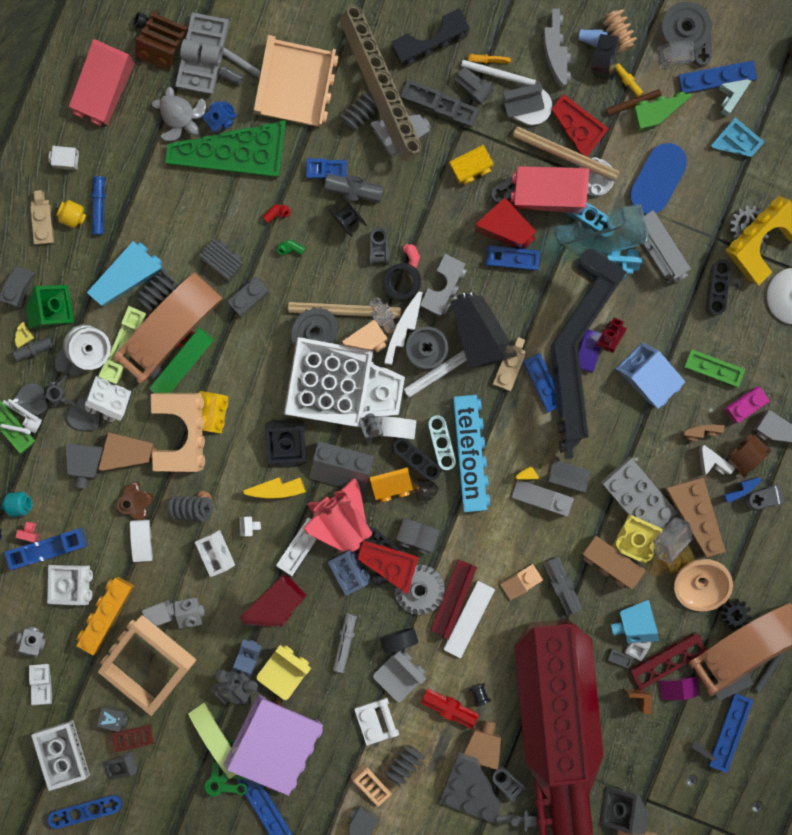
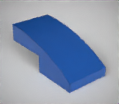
[306,158,347,180]
[722,477,761,503]

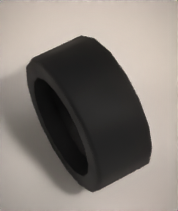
[383,263,421,300]
[380,628,418,653]

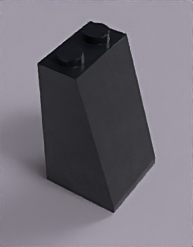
[451,293,517,368]

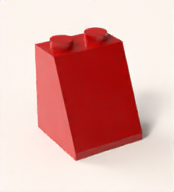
[475,198,536,249]

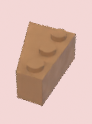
[581,535,646,590]

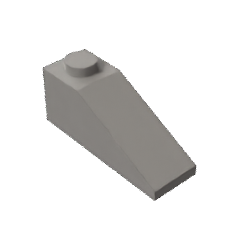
[753,410,792,443]
[511,479,574,517]

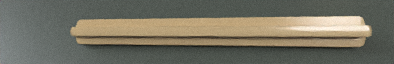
[513,127,619,181]
[288,302,401,318]

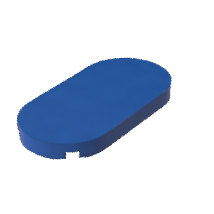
[630,143,687,215]

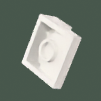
[47,565,93,605]

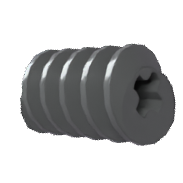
[339,91,378,131]
[138,269,178,312]
[169,496,213,521]
[383,744,425,787]

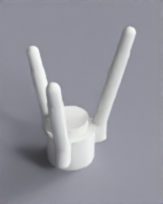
[0,399,42,435]

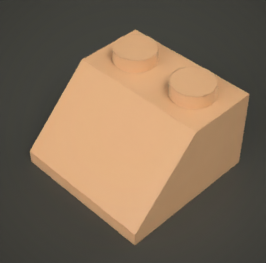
[342,320,388,353]

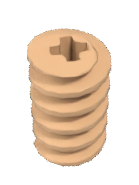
[602,9,637,54]

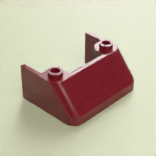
[238,573,307,628]

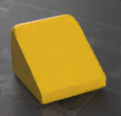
[515,466,539,479]

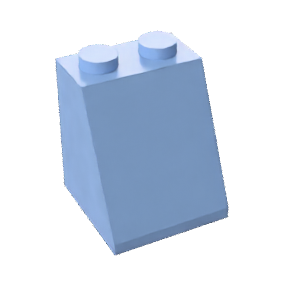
[615,342,685,409]

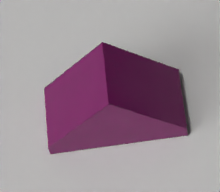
[659,676,700,700]

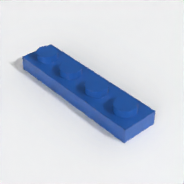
[678,60,757,94]
[708,693,753,773]

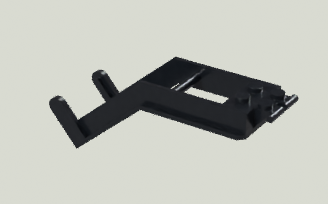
[550,249,627,459]

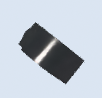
[591,34,620,80]

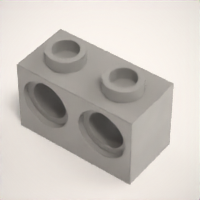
[142,600,176,626]

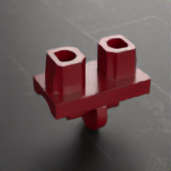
[596,318,627,353]

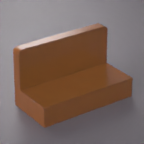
[623,688,652,714]

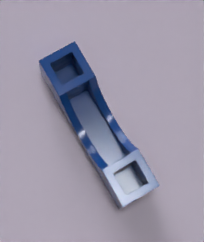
[4,528,88,570]

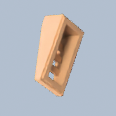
[351,764,392,807]

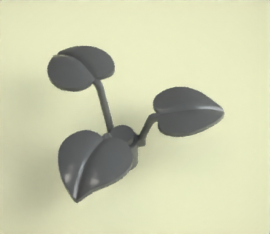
[12,348,100,430]

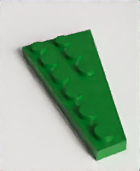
[165,120,286,178]

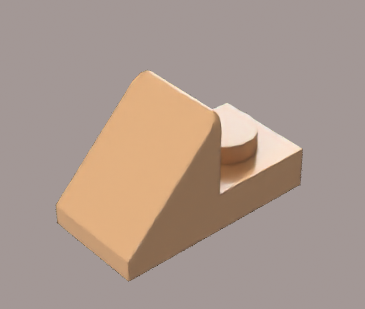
[500,564,543,601]

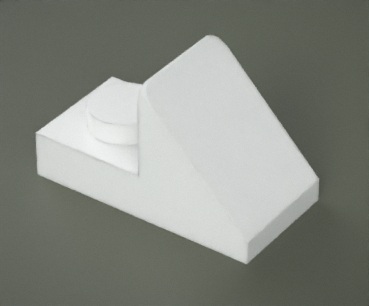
[699,445,735,475]

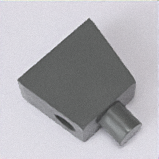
[66,444,104,488]

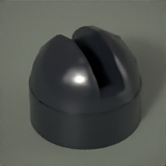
[133,12,149,29]

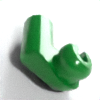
[276,240,306,256]

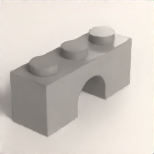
[420,254,467,317]

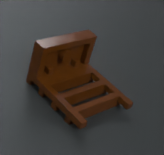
[135,10,189,71]

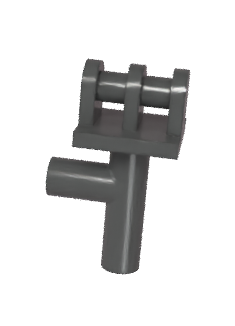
[359,413,383,445]
[497,808,538,831]

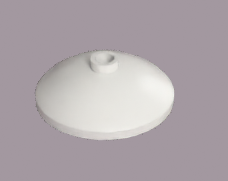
[766,268,792,325]

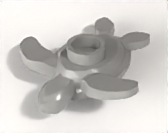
[152,87,206,141]

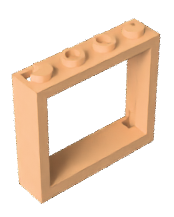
[98,615,196,716]

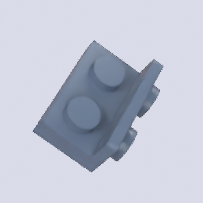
[328,550,371,596]

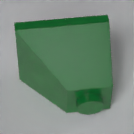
[26,285,74,328]

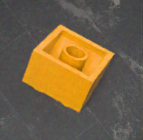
[370,468,413,502]

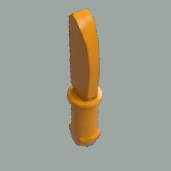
[467,54,511,64]

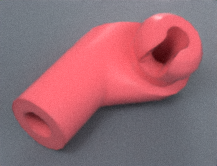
[402,244,420,269]

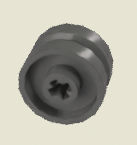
[406,326,448,370]

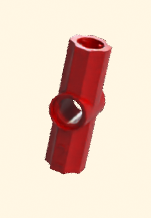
[420,687,479,729]

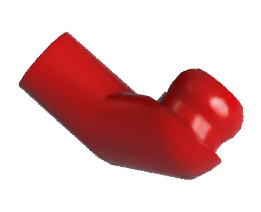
[262,205,291,223]

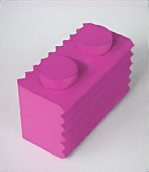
[724,387,769,423]

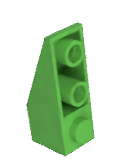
[632,92,692,132]

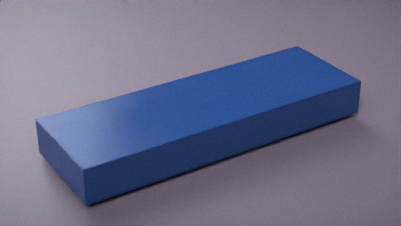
[523,353,557,413]

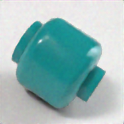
[2,491,32,517]

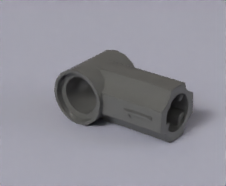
[454,67,494,105]

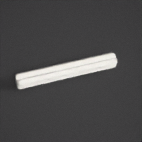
[404,350,467,397]

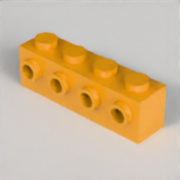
[76,577,135,655]

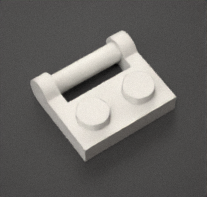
[354,698,399,745]

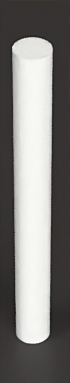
[461,60,536,86]

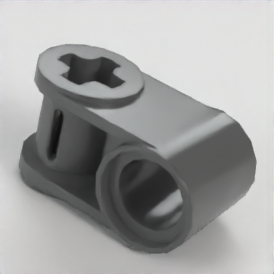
[369,227,389,265]
[745,484,785,510]
[491,765,527,802]

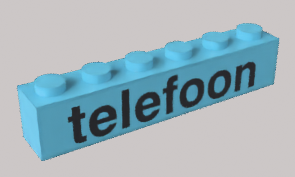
[453,395,490,512]

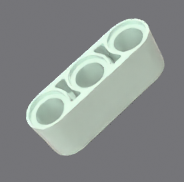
[428,416,455,470]

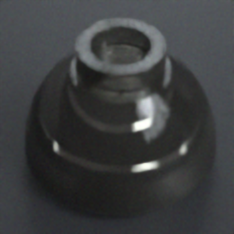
[412,479,439,504]

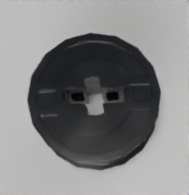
[328,196,367,238]

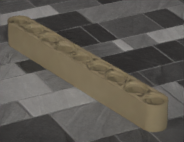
[340,4,421,162]

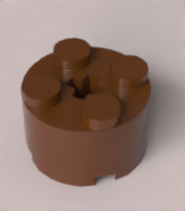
[727,434,772,478]

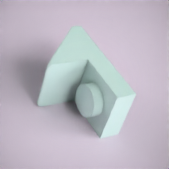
[718,79,751,117]

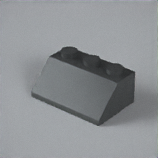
[309,441,375,493]

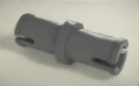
[13,336,53,362]

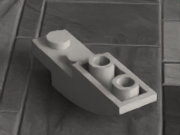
[543,9,571,89]

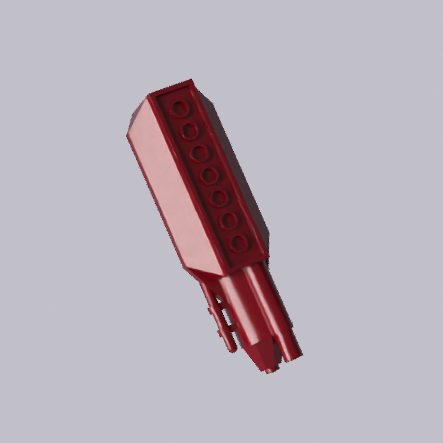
[514,619,604,835]

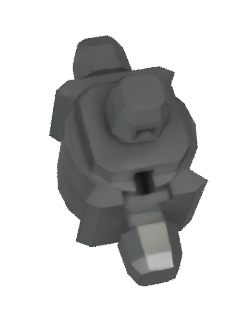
[210,669,258,706]

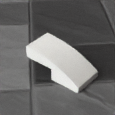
[130,520,153,562]
[29,664,52,706]

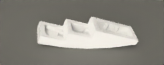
[384,292,422,365]

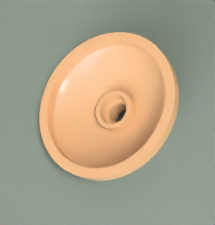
[674,559,733,611]

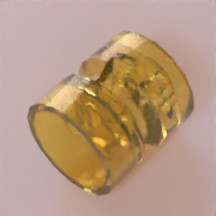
[661,541,695,574]

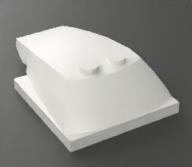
[284,337,405,427]

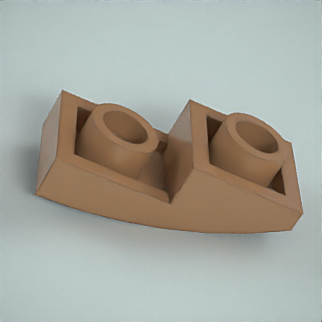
[681,425,725,441]

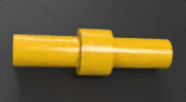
[616,63,643,97]

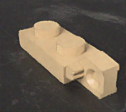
[30,190,54,245]
[493,337,526,391]

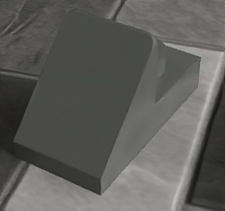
[103,752,137,780]

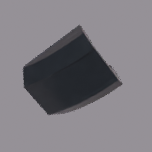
[265,418,306,468]

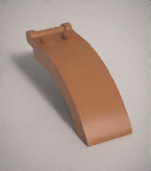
[113,272,223,385]
[689,603,792,696]

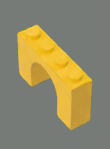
[725,196,792,286]

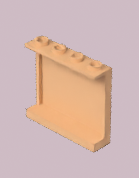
[253,35,338,128]

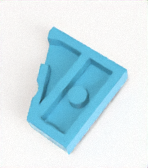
[710,118,764,157]

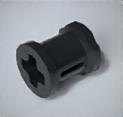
[469,682,491,707]

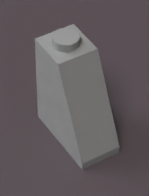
[371,114,431,159]

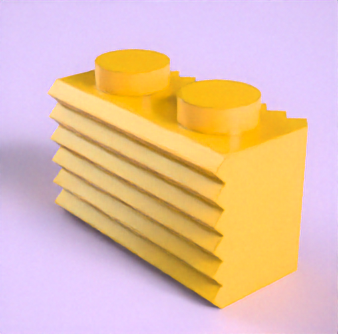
[449,145,494,185]

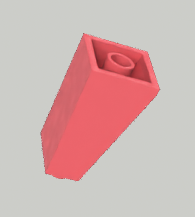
[69,39,135,126]
[510,166,589,214]

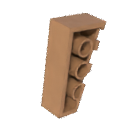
[663,477,725,557]

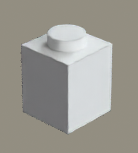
[49,146,79,170]

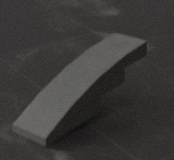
[400,80,480,128]

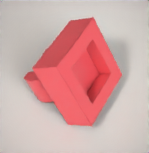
[15,522,40,542]

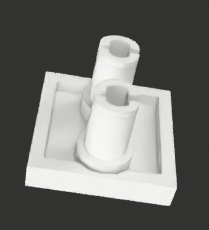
[85,376,131,422]

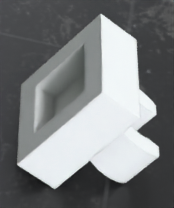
[239,516,261,536]

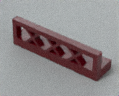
[430,559,477,640]
[629,632,706,690]

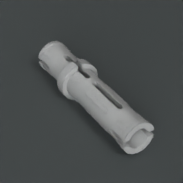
[332,613,357,673]

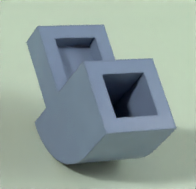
[232,639,261,678]

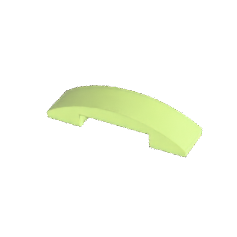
[98,306,147,384]
[188,703,236,779]

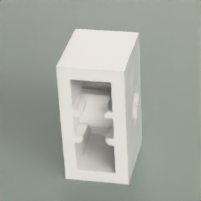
[195,530,235,577]

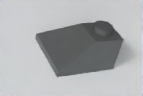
[601,786,648,835]

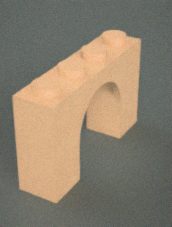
[151,393,205,472]

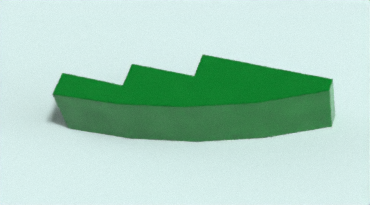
[149,327,214,393]

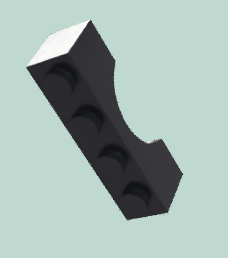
[391,8,470,67]

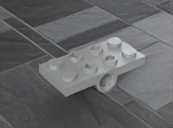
[175,12,230,95]
[601,457,678,528]

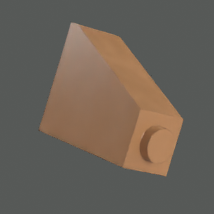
[99,432,157,471]

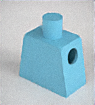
[611,600,659,643]

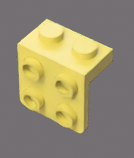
[256,645,311,700]

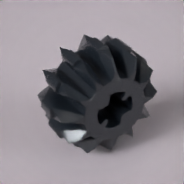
[718,598,752,631]

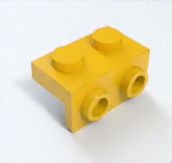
[199,391,229,434]

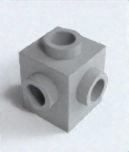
[175,598,205,629]
[15,627,45,658]

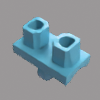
[607,248,642,279]

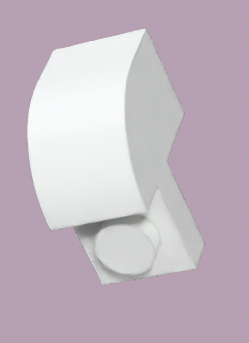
[375,416,416,439]

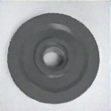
[661,1,712,52]
[290,307,338,347]

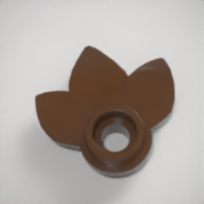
[116,482,154,520]

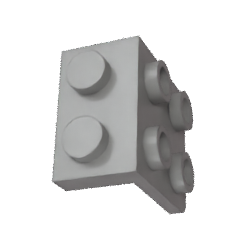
[373,650,427,702]

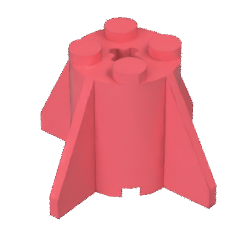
[303,478,372,552]

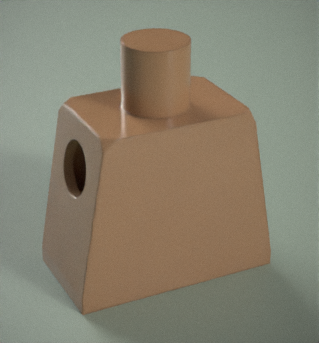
[462,720,501,769]

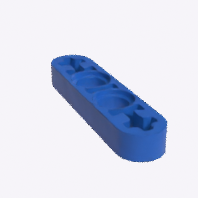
[48,794,122,829]

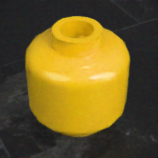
[56,200,86,228]

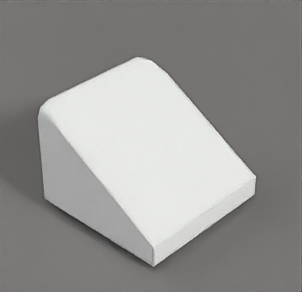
[624,642,651,661]

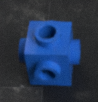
[203,101,237,132]

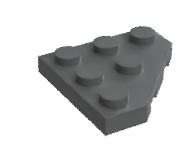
[439,752,501,823]

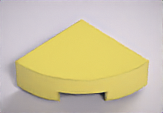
[15,322,35,349]

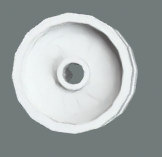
[63,325,111,370]

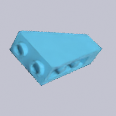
[87,241,164,307]

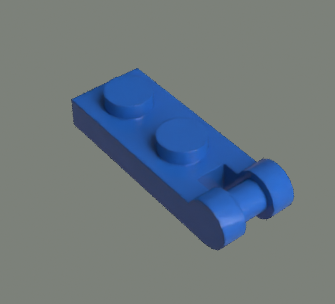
[485,246,540,271]

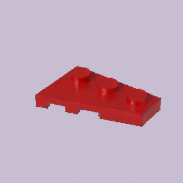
[551,94,609,157]
[358,540,419,594]

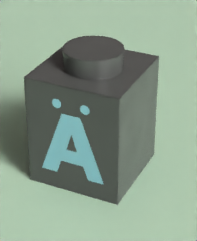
[97,705,129,732]

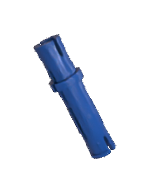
[91,176,106,235]

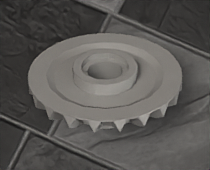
[395,565,445,615]

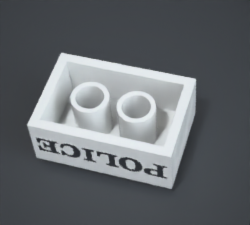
[31,720,90,791]

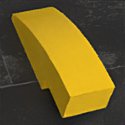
[243,477,306,498]

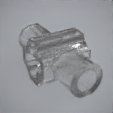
[369,297,396,333]

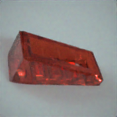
[111,725,154,752]

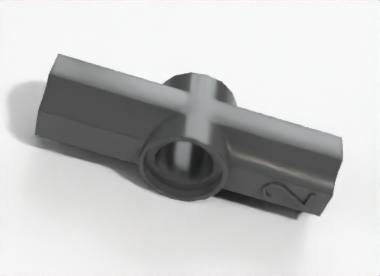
[324,173,383,203]
[543,556,582,616]

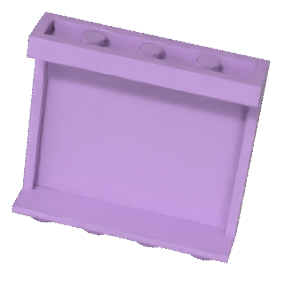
[224,694,323,796]

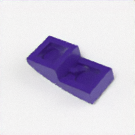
[579,329,602,373]

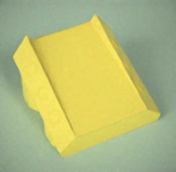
[612,514,664,563]

